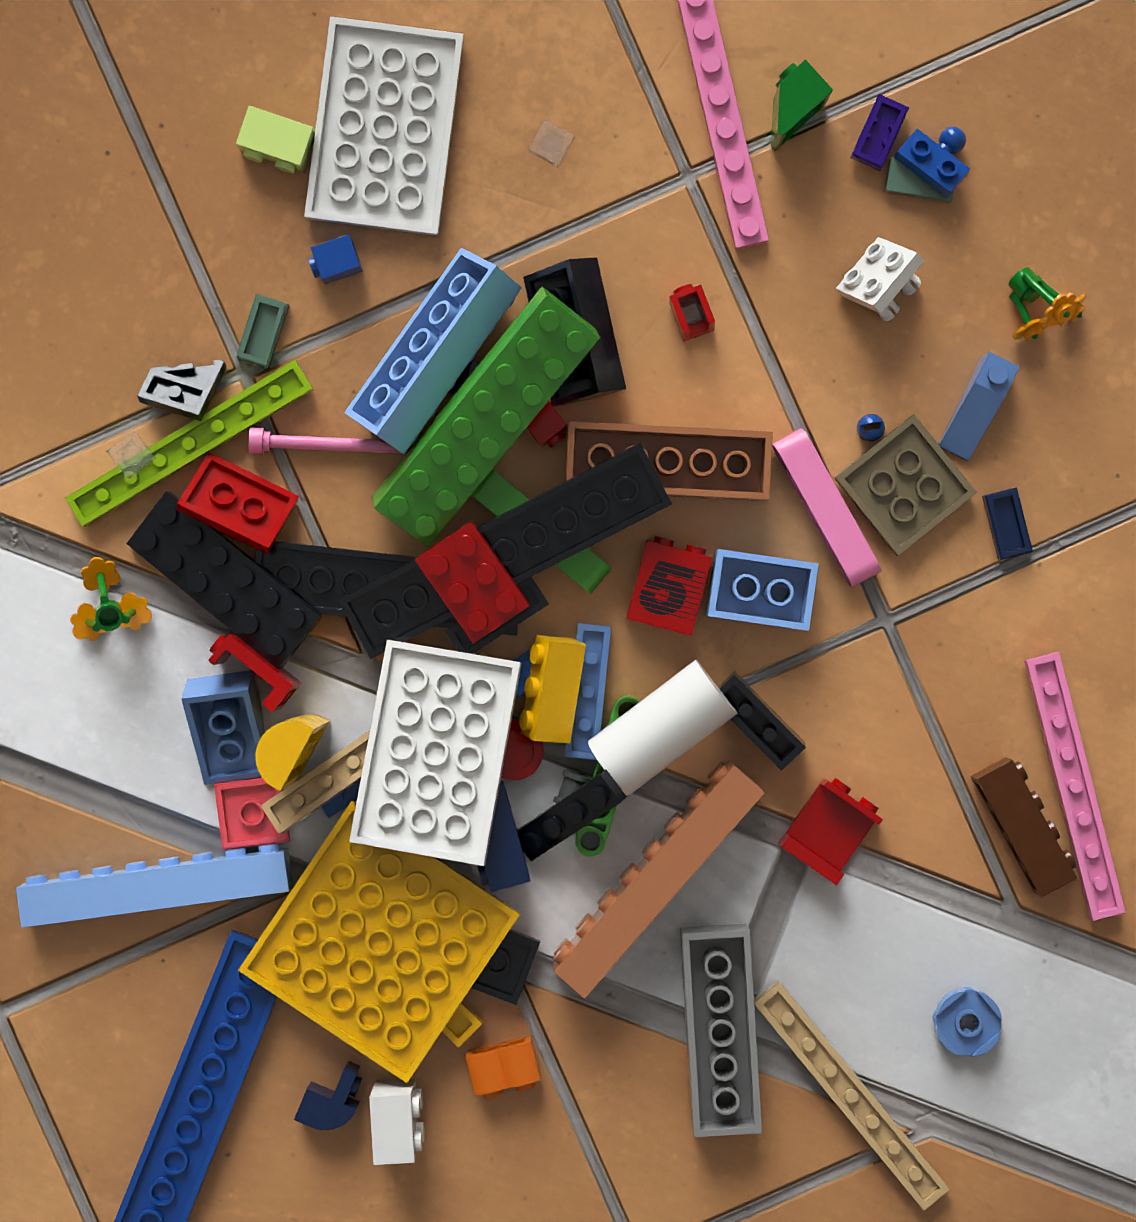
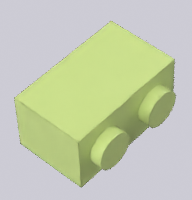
[236,105,315,174]

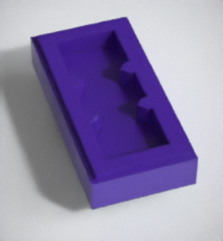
[850,94,909,171]

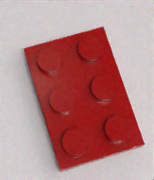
[176,452,299,554]
[415,520,530,644]

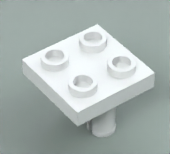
[836,237,924,321]

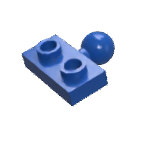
[894,127,970,198]

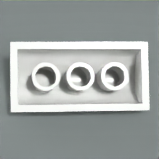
[588,659,738,796]

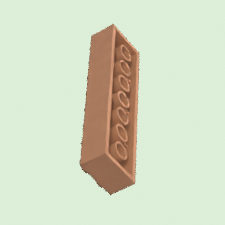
[553,760,765,999]

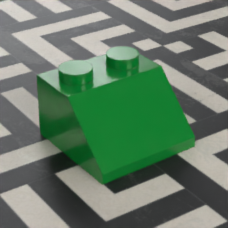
[771,59,833,151]

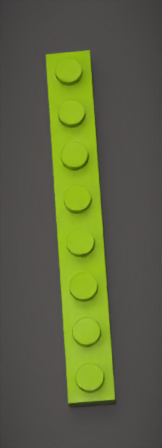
[65,360,314,527]

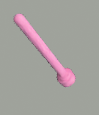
[249,427,411,455]

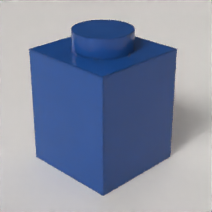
[308,234,363,284]

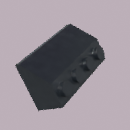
[523,257,626,407]

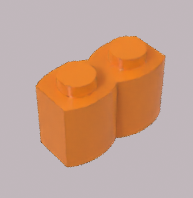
[465,1036,541,1099]

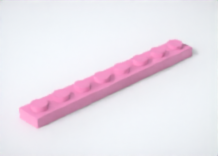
[677,0,769,250]
[1024,652,1126,921]

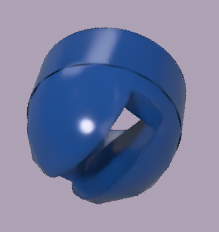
[857,414,885,441]

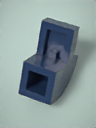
[294,1061,362,1130]

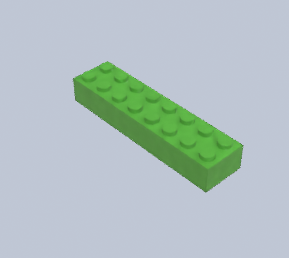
[373,287,600,547]

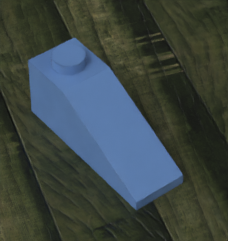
[938,352,1020,461]

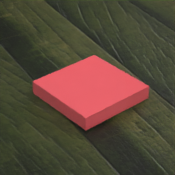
[214,777,290,850]

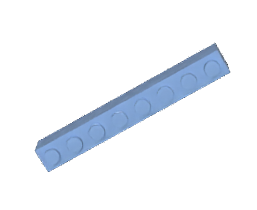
[16,843,293,928]

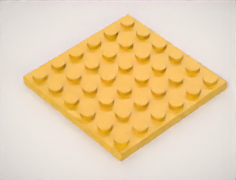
[238,800,520,1083]

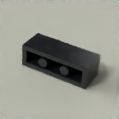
[718,671,806,771]

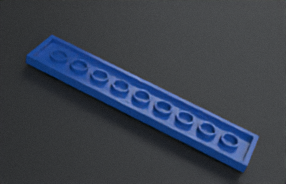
[114,930,277,1222]

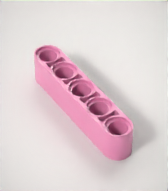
[772,428,881,588]

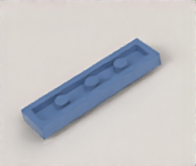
[564,623,611,760]

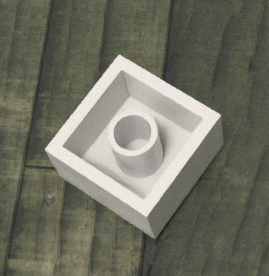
[369,1078,425,1165]

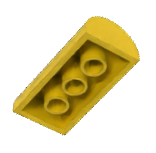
[255,713,330,791]

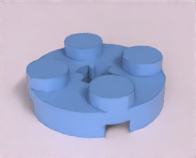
[932,987,1002,1057]

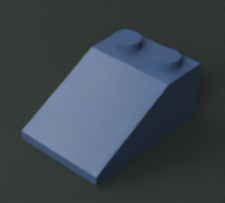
[181,670,265,785]

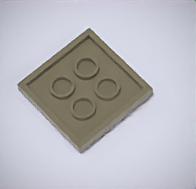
[834,414,977,556]

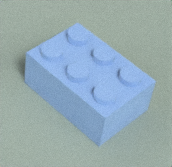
[705,549,819,631]

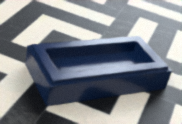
[982,487,1033,561]

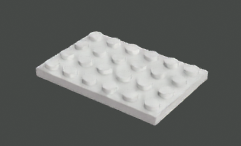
[304,16,464,236]
[349,640,522,866]

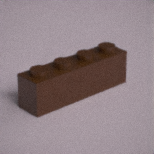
[971,757,1077,898]

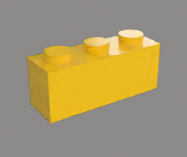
[519,635,586,743]

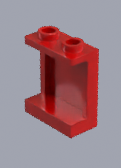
[208,634,302,712]

